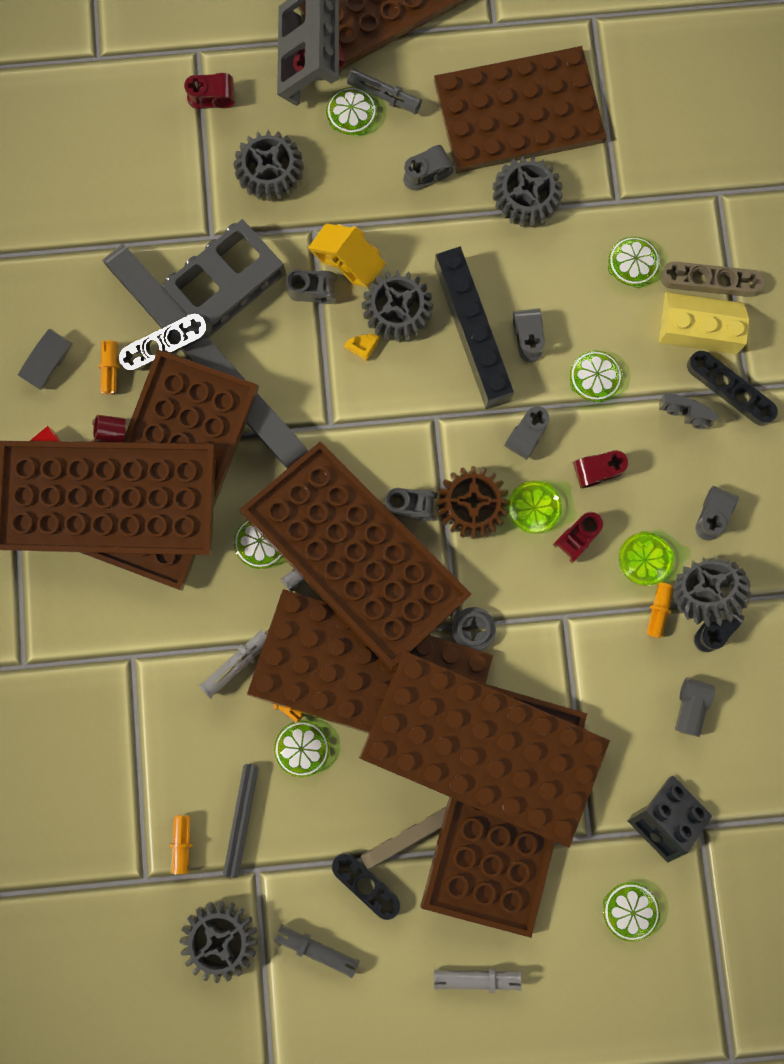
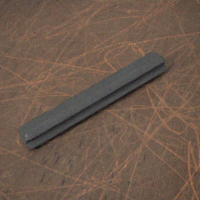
[223,764,259,878]

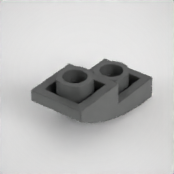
[18,329,73,390]
[659,393,718,429]

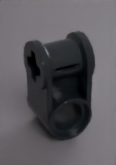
[694,614,745,653]

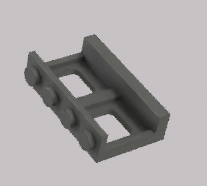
[277,0,339,106]
[162,219,286,338]

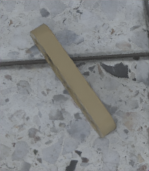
[660,262,765,297]
[360,806,447,869]

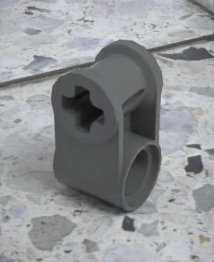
[403,145,454,190]
[286,270,337,304]
[513,308,545,362]
[504,406,549,460]
[695,485,739,541]
[384,488,437,521]

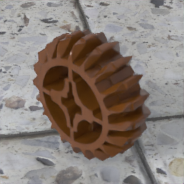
[436,466,510,540]

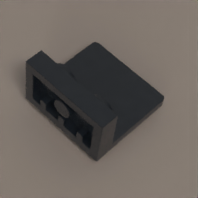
[628,776,712,863]

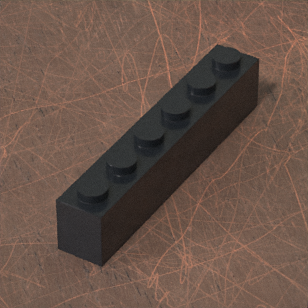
[434,246,514,409]

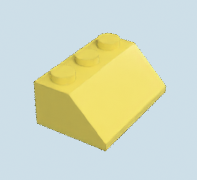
[659,292,749,354]

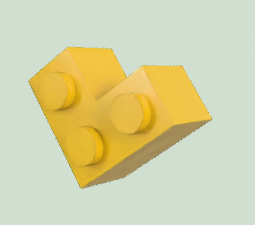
[308,224,386,288]

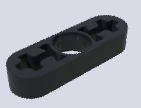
[332,852,400,920]

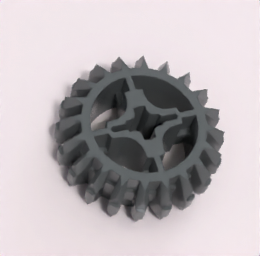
[233,130,304,202]
[492,156,563,227]
[362,270,433,342]
[673,556,751,627]
[180,900,258,983]

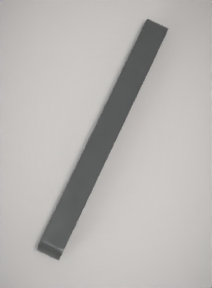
[102,244,308,469]

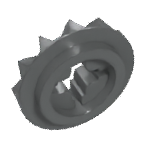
[451,607,496,650]

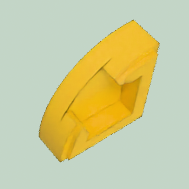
[344,334,380,361]

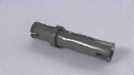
[347,68,422,115]
[273,924,359,979]

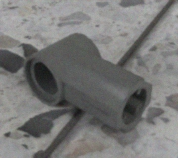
[675,677,715,737]

